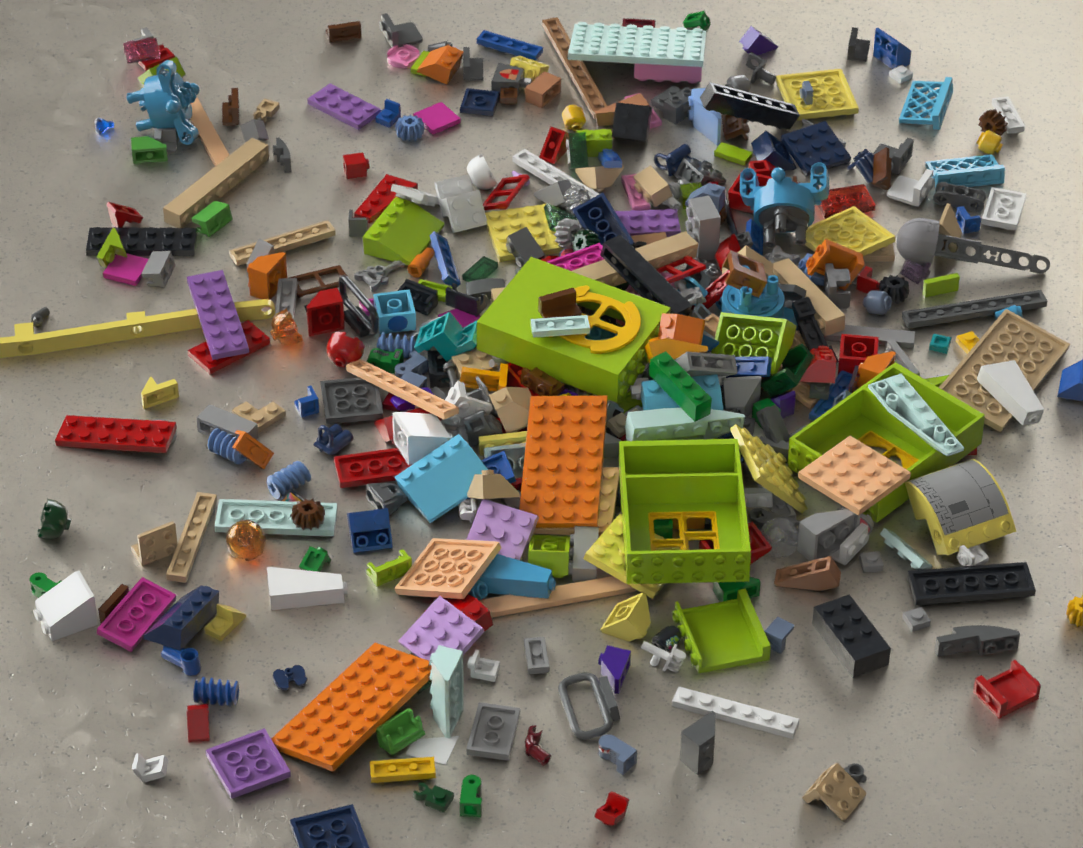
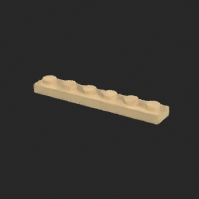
[229,220,336,266]
[166,492,217,583]

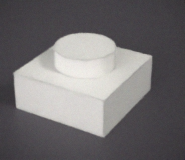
[889,65,913,84]

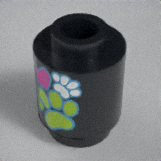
[652,625,682,652]

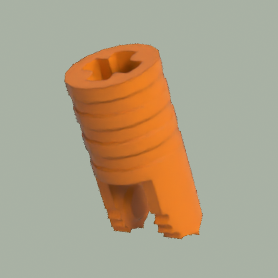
[407,248,435,278]

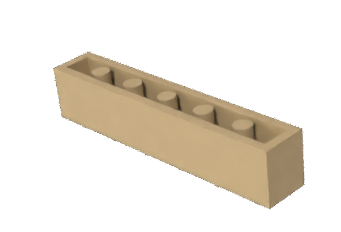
[773,258,845,336]

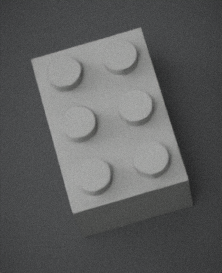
[685,196,721,261]

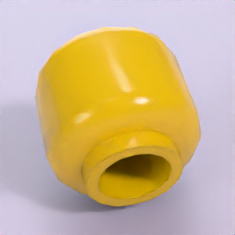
[562,105,586,131]
[976,130,1003,155]

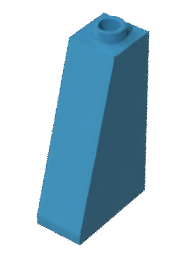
[478,554,556,599]

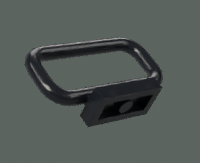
[338,275,379,338]

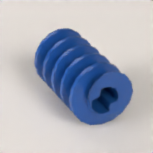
[193,677,239,707]

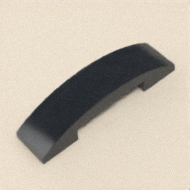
[792,297,839,363]

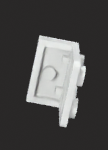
[887,169,935,207]
[442,381,493,427]
[829,523,869,565]

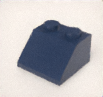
[751,130,796,171]

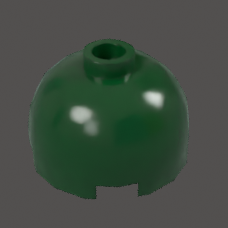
[37,498,71,540]

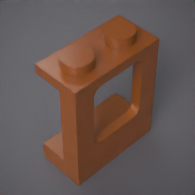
[722,250,767,298]

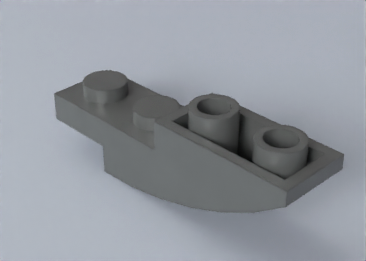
[935,625,1020,657]

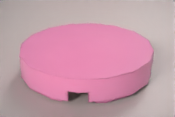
[387,44,420,68]

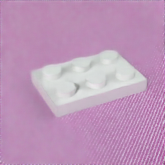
[391,184,440,207]
[981,187,1026,230]

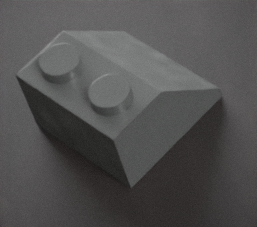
[680,711,716,775]

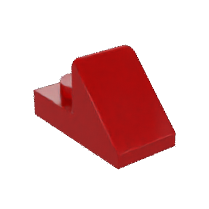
[106,202,143,228]
[186,704,210,742]

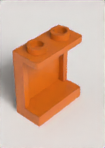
[806,239,864,291]

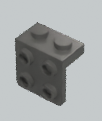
[379,13,423,47]

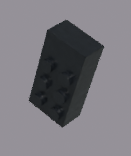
[812,594,891,678]

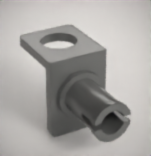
[746,53,776,85]

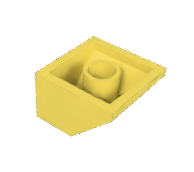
[600,592,651,642]

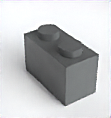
[506,227,545,268]

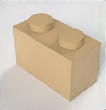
[633,165,672,207]

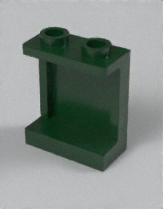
[761,344,814,398]

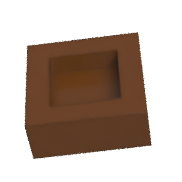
[500,88,517,104]

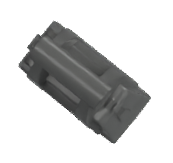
[463,410,503,447]
[366,483,408,516]

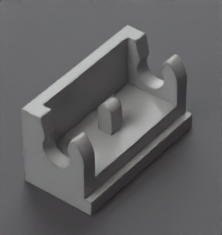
[142,251,175,288]

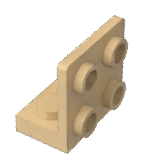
[131,521,178,566]
[802,762,866,821]

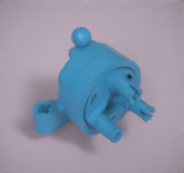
[126,60,200,145]
[715,265,799,331]

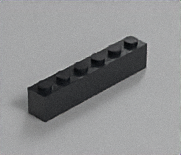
[700,82,800,131]
[600,235,692,316]

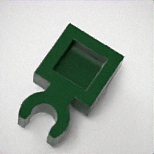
[413,782,454,813]

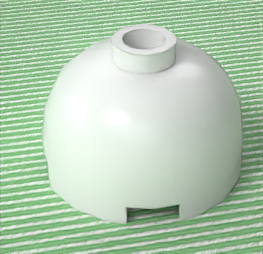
[467,154,498,190]

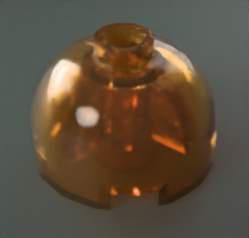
[270,308,304,346]
[226,520,266,561]

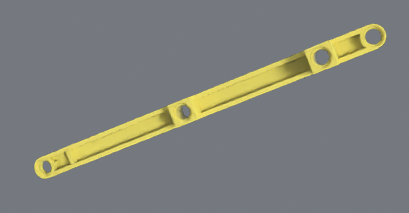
[0,299,275,358]

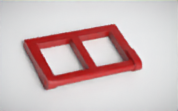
[483,174,530,210]
[656,255,706,284]

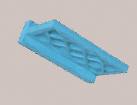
[899,77,953,130]
[925,154,1005,190]

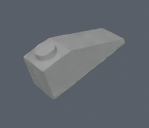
[675,352,737,377]

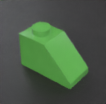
[131,136,168,164]

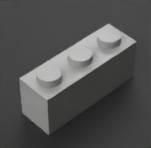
[196,404,258,440]
[568,526,599,583]

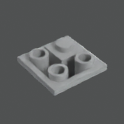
[722,376,761,417]

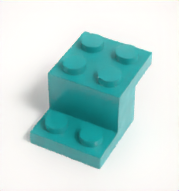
[414,312,478,361]

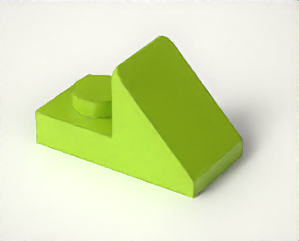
[96,228,127,268]

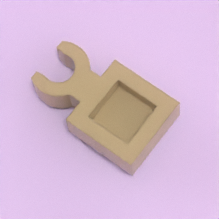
[253,98,280,122]

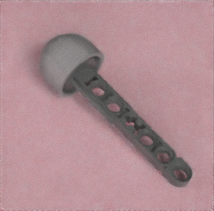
[896,218,1050,274]

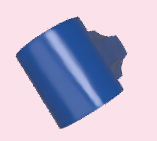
[161,646,201,676]

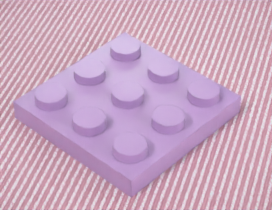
[466,499,539,561]
[398,595,485,661]

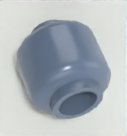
[863,290,892,315]

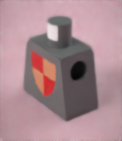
[491,63,532,96]

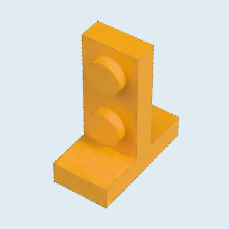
[460,363,508,392]

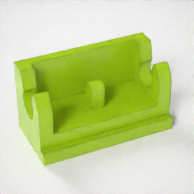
[366,549,412,587]

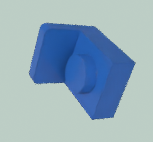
[375,99,401,128]
[956,206,981,234]

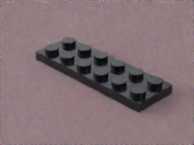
[86,227,197,256]
[907,562,1036,605]

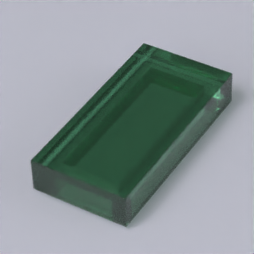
[462,256,498,282]

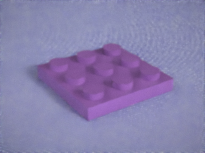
[206,728,291,799]

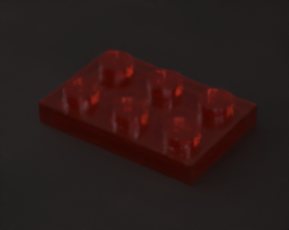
[818,184,876,219]

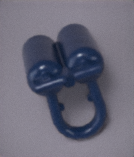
[654,144,692,177]
[847,149,874,184]
[313,424,354,455]

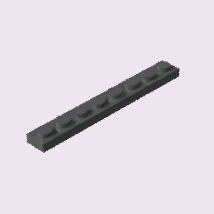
[902,290,1048,329]

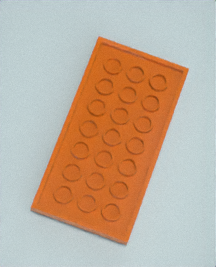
[519,395,608,528]
[271,643,432,772]

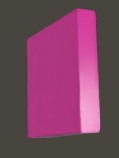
[413,102,461,135]
[103,253,148,286]

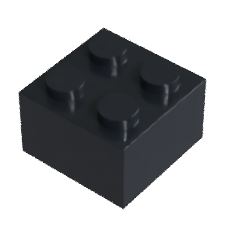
[612,102,652,142]

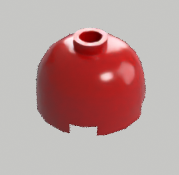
[327,332,365,368]

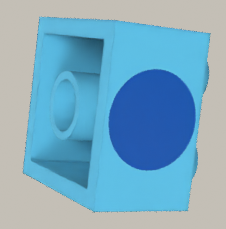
[373,289,416,334]

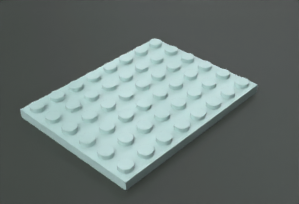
[568,22,706,67]

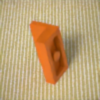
[232,430,274,469]

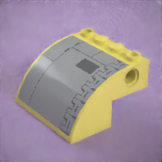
[904,459,1016,555]

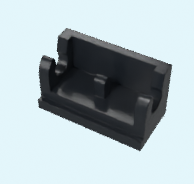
[398,279,438,316]
[445,283,487,316]
[427,349,450,388]

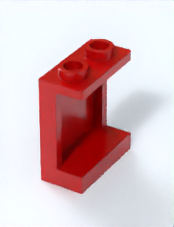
[973,660,1041,718]

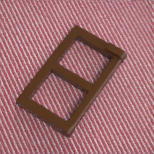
[288,265,348,298]

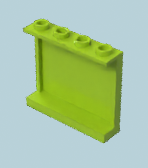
[672,589,771,674]

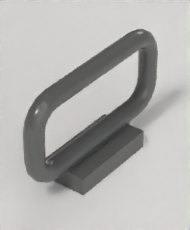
[558,672,620,740]

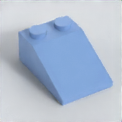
[688,88,721,146]

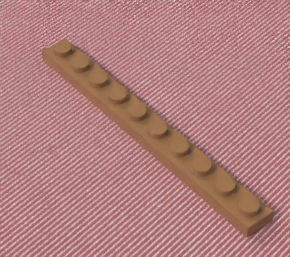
[542,17,607,119]

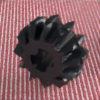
[878,275,909,304]

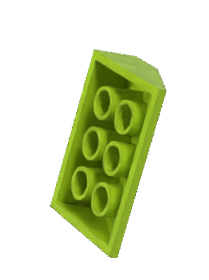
[362,197,445,265]
[711,312,796,374]

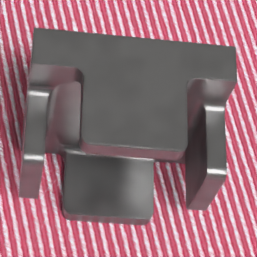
[823,263,851,309]

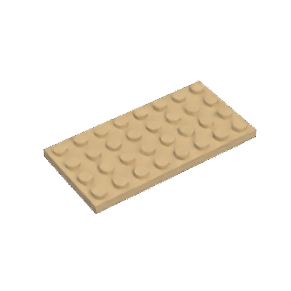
[939,309,1070,433]

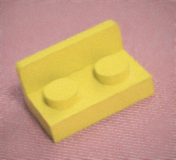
[510,56,549,82]

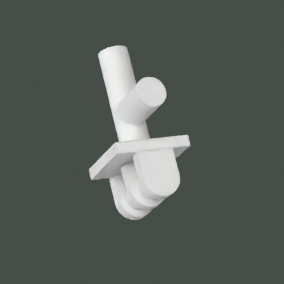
[458,498,482,524]
[641,641,686,672]

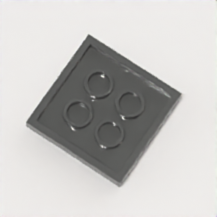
[320,377,383,424]

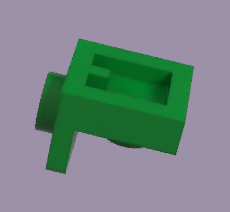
[683,11,711,32]
[299,546,331,572]

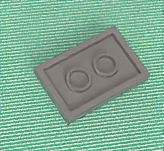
[466,702,520,761]

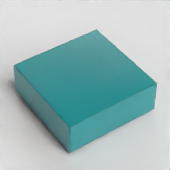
[929,334,952,354]

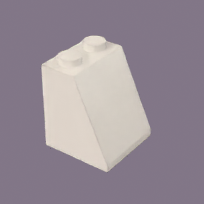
[392,412,453,465]
[34,571,98,641]

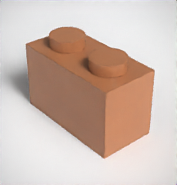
[524,71,561,108]

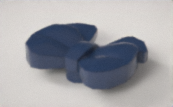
[273,665,307,690]

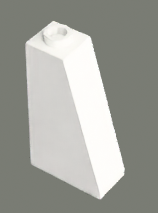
[977,360,1044,425]
[267,567,348,610]

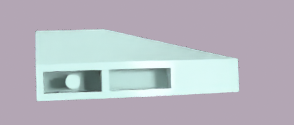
[868,374,964,456]
[625,408,745,441]

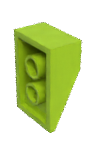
[528,535,570,578]

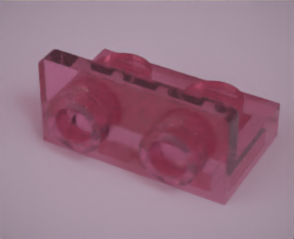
[123,38,161,64]

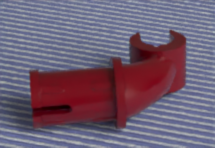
[525,725,551,766]

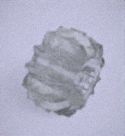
[563,185,592,215]

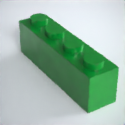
[649,351,712,422]

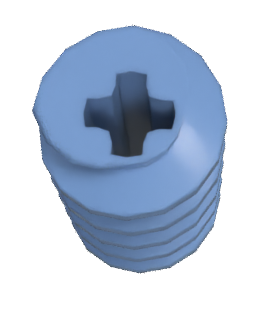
[376,332,417,359]
[207,428,247,464]
[267,461,311,499]

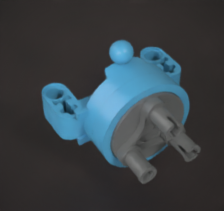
[740,162,829,247]

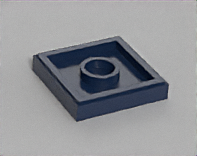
[460,88,500,116]

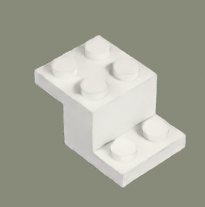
[434,174,487,233]

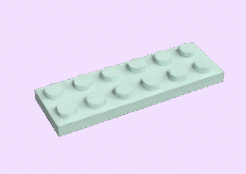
[215,499,338,536]

